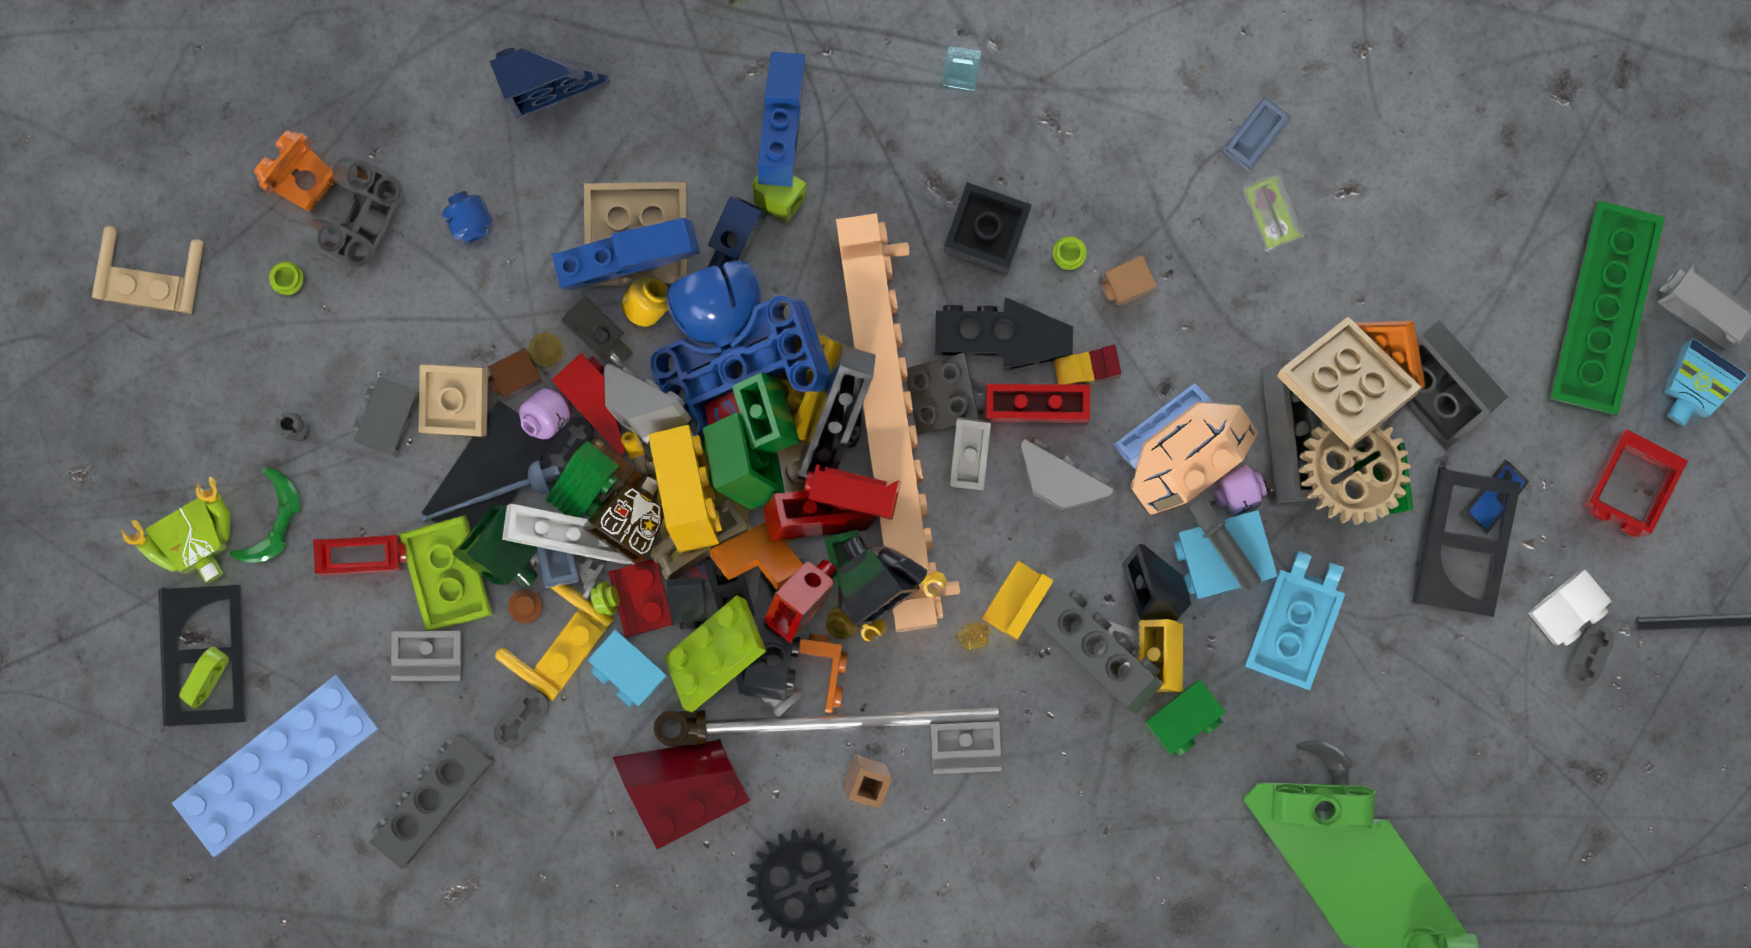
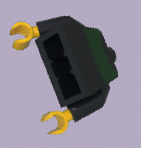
[836,536,947,641]

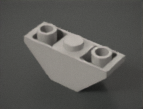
[604,363,692,438]
[1019,438,1114,511]

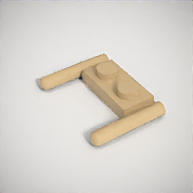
[91,226,204,314]

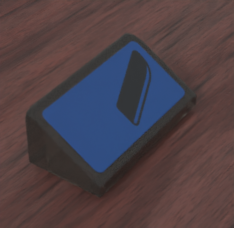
[1459,459,1529,535]

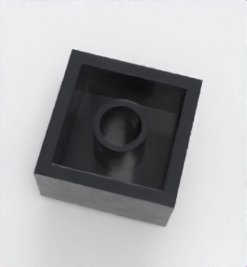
[944,182,1032,275]

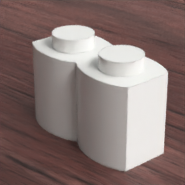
[1528,569,1612,646]

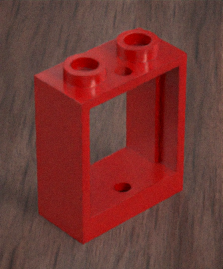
[1583,429,1688,538]

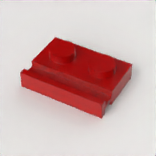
[608,559,674,638]

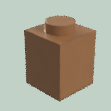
[1101,255,1157,307]
[842,754,892,809]

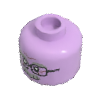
[519,388,570,440]
[1213,465,1267,515]

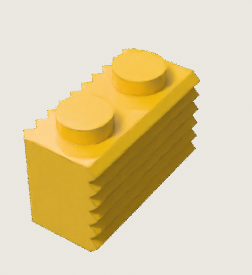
[1138,619,1183,693]

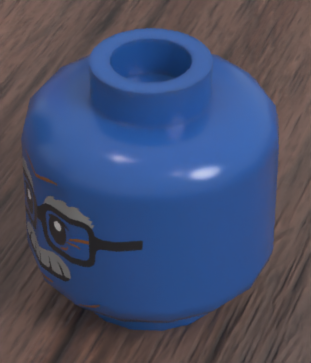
[442,191,493,244]

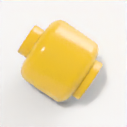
[620,276,668,327]

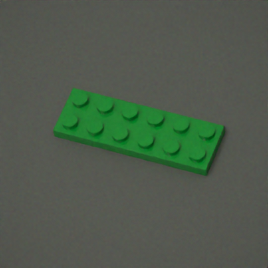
[1549,200,1665,416]

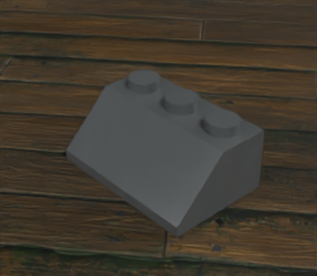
[1406,320,1508,449]

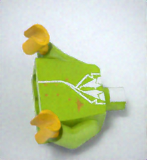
[121,477,231,583]

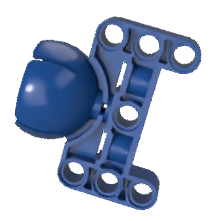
[650,261,831,442]

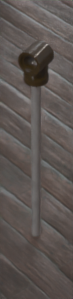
[654,708,999,747]

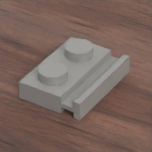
[391,631,462,681]
[930,721,1002,774]

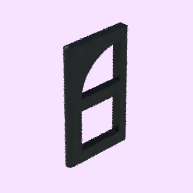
[1412,467,1521,617]
[158,585,246,728]

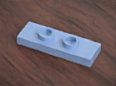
[1114,383,1213,469]

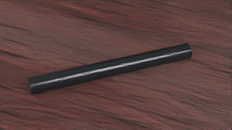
[1636,612,1751,631]

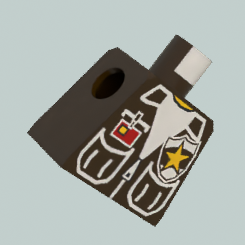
[582,476,664,564]

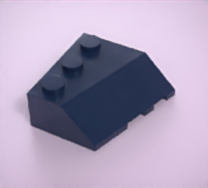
[490,48,610,119]

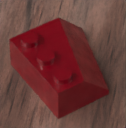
[612,740,751,850]

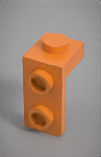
[799,633,848,714]

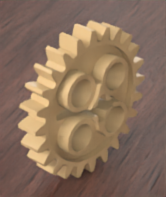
[1299,422,1411,525]

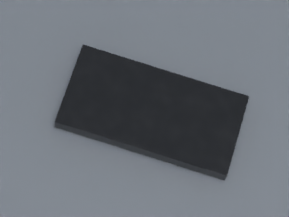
[422,400,554,531]

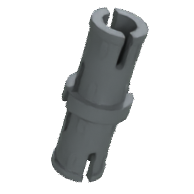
[276,413,310,442]

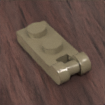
[650,499,749,580]

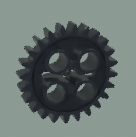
[746,829,859,942]

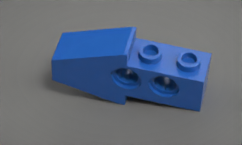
[758,51,805,187]
[552,218,700,291]

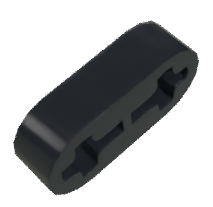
[542,417,594,474]

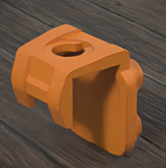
[253,130,335,213]

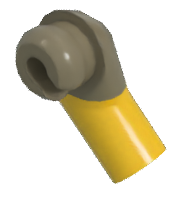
[621,431,656,478]

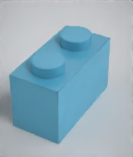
[587,630,669,707]

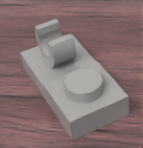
[949,417,991,490]

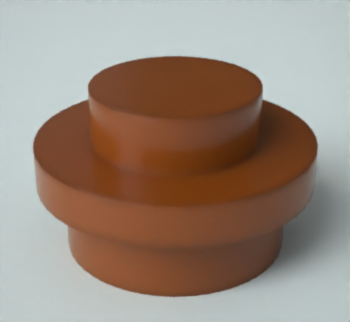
[508,589,543,624]

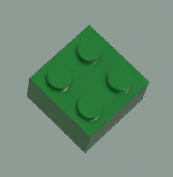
[703,413,785,510]

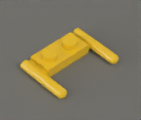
[495,584,615,701]

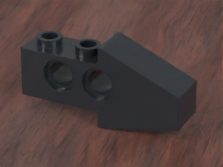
[935,298,1073,370]

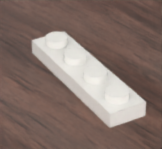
[502,504,634,565]

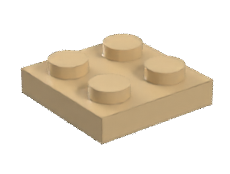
[419,364,488,437]

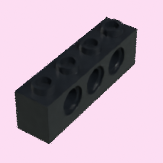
[744,559,804,701]

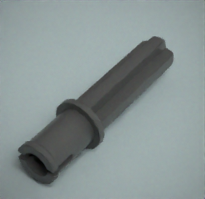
[1187,496,1261,592]

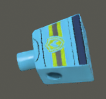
[1664,338,1748,426]

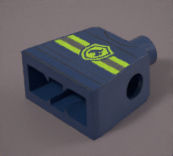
[708,196,768,276]

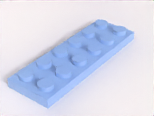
[172,675,379,857]

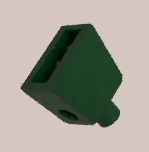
[452,505,538,588]

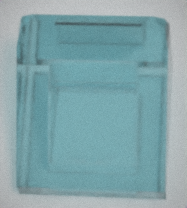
[942,46,982,91]

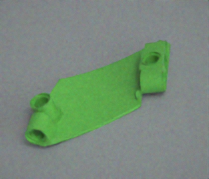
[1243,782,1479,948]

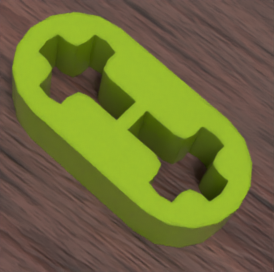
[179,646,229,709]

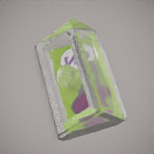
[1243,174,1306,251]

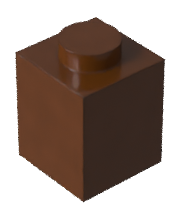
[488,348,543,400]

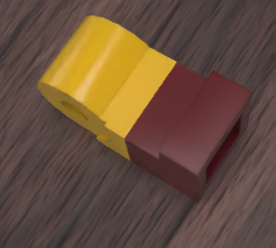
[1053,344,1121,385]

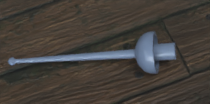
[421,460,561,522]

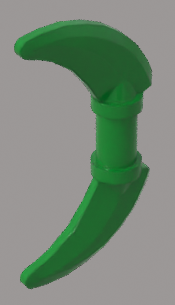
[230,467,301,563]

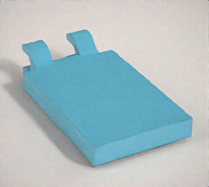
[1244,551,1345,690]

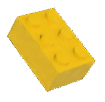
[648,425,723,554]

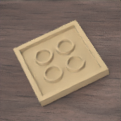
[584,182,688,287]
[1277,317,1422,448]

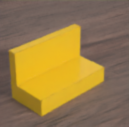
[981,561,1054,640]

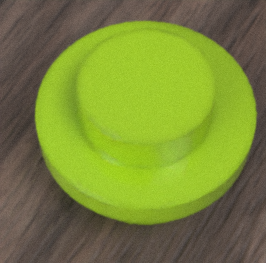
[1053,236,1087,270]
[269,261,304,295]
[591,581,620,615]

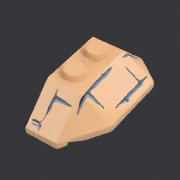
[1130,402,1259,515]

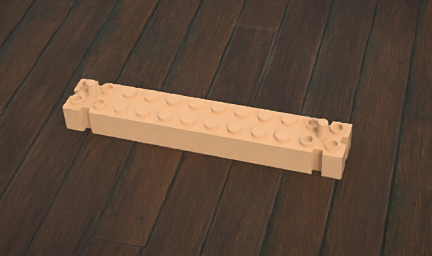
[836,213,960,633]

